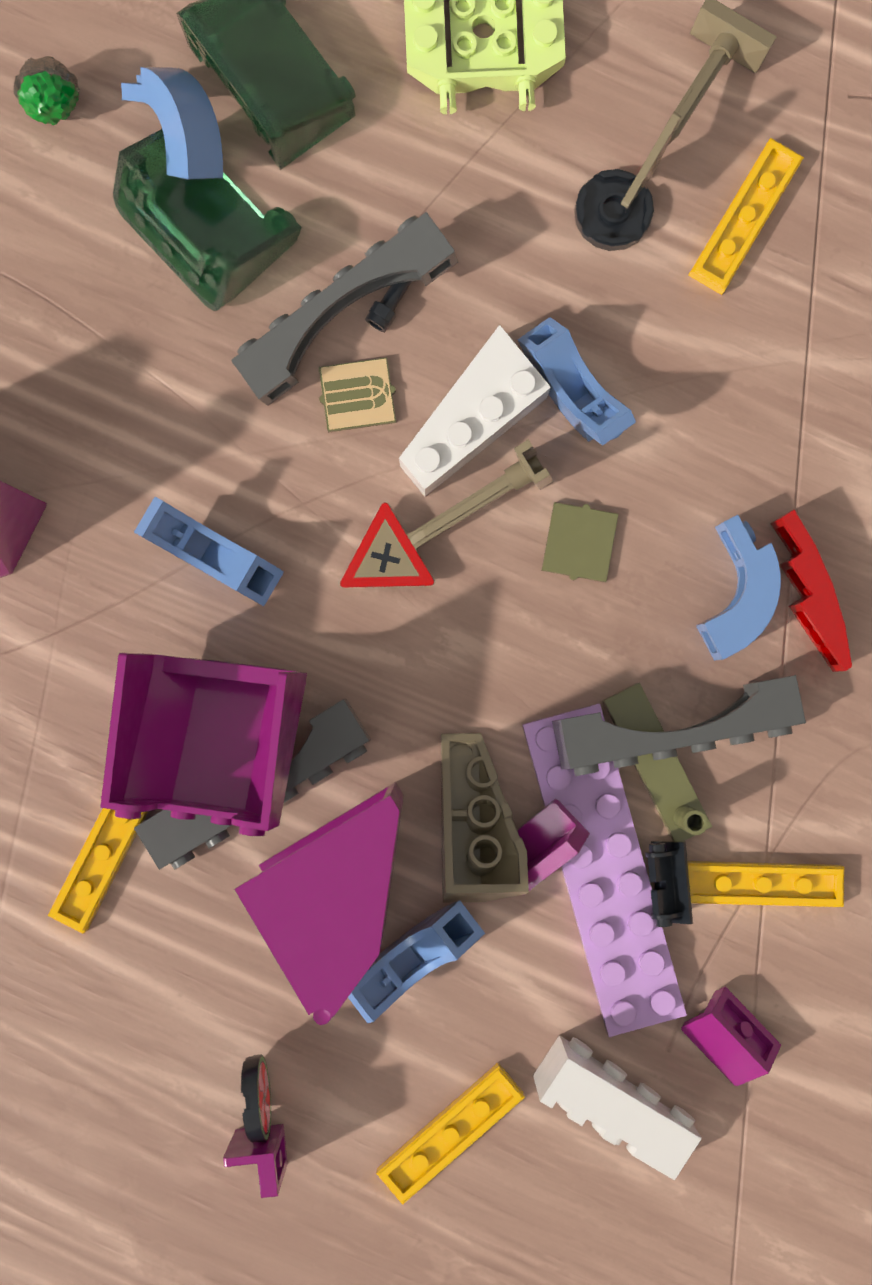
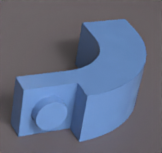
[121,67,223,179]
[517,317,636,446]
[134,497,284,606]
[696,515,781,661]
[348,900,485,1023]

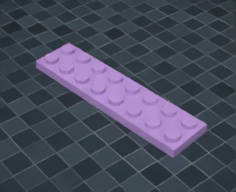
[522,703,687,1037]

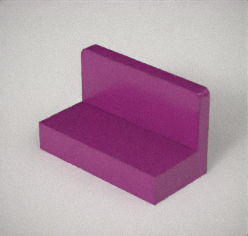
[517,799,590,895]
[681,986,781,1086]
[223,1124,288,1198]

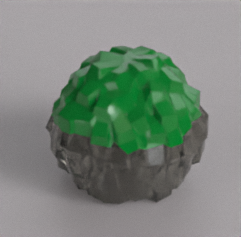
[13,56,80,125]

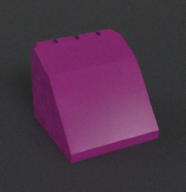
[234,782,404,1025]

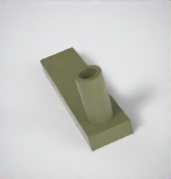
[602,683,712,842]

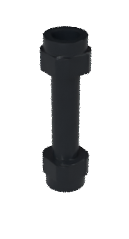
[365,281,412,333]

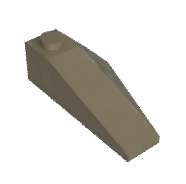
[441,733,529,903]

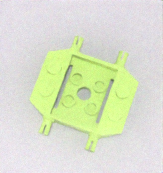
[404,0,566,114]

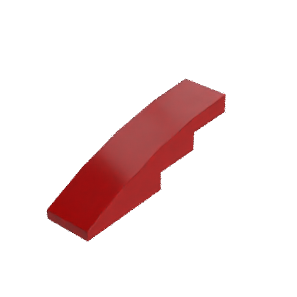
[770,510,852,672]

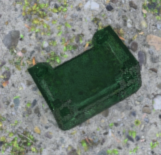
[176,0,356,170]
[113,129,302,311]

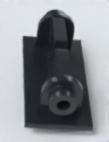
[645,841,693,927]

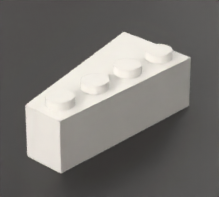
[399,325,551,497]
[533,1035,702,1180]

